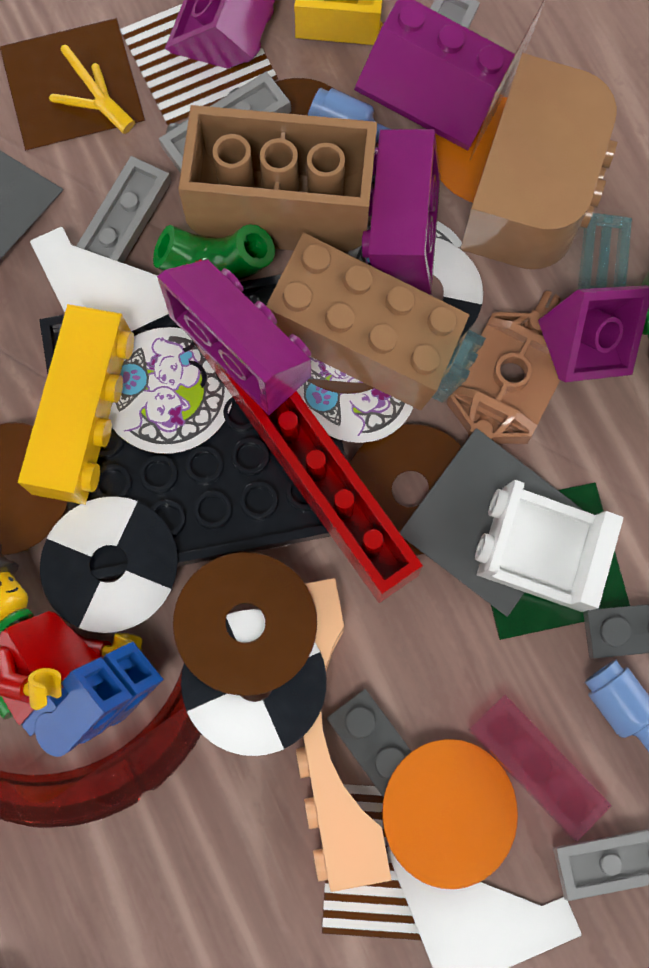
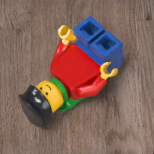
[0,544,164,757]

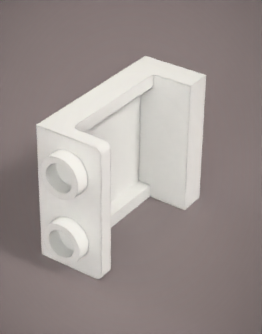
[475,480,624,612]

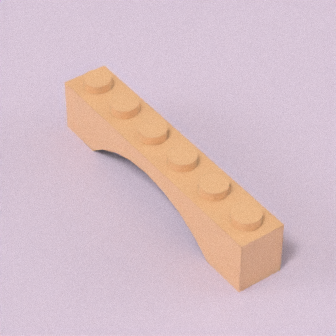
[296,578,392,892]

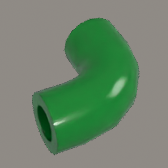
[153,224,275,280]

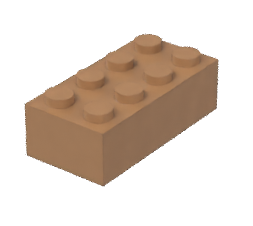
[266,232,469,411]

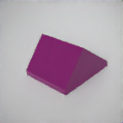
[538,285,649,382]

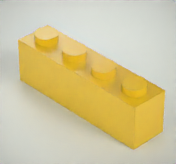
[18,304,134,505]

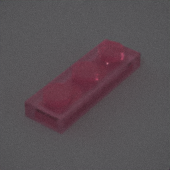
[468,695,612,841]

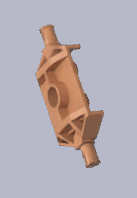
[446,291,561,444]

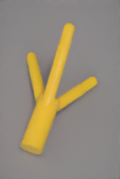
[49,45,135,134]

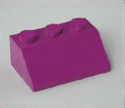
[165,0,275,69]
[354,0,517,151]
[362,129,441,294]
[157,259,311,415]

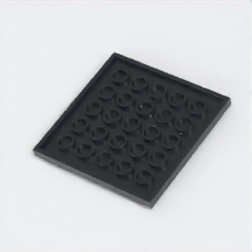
[39,274,346,582]

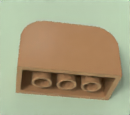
[461,53,618,269]
[178,105,377,252]

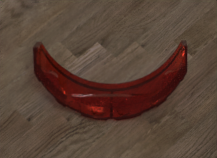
[0,668,202,828]

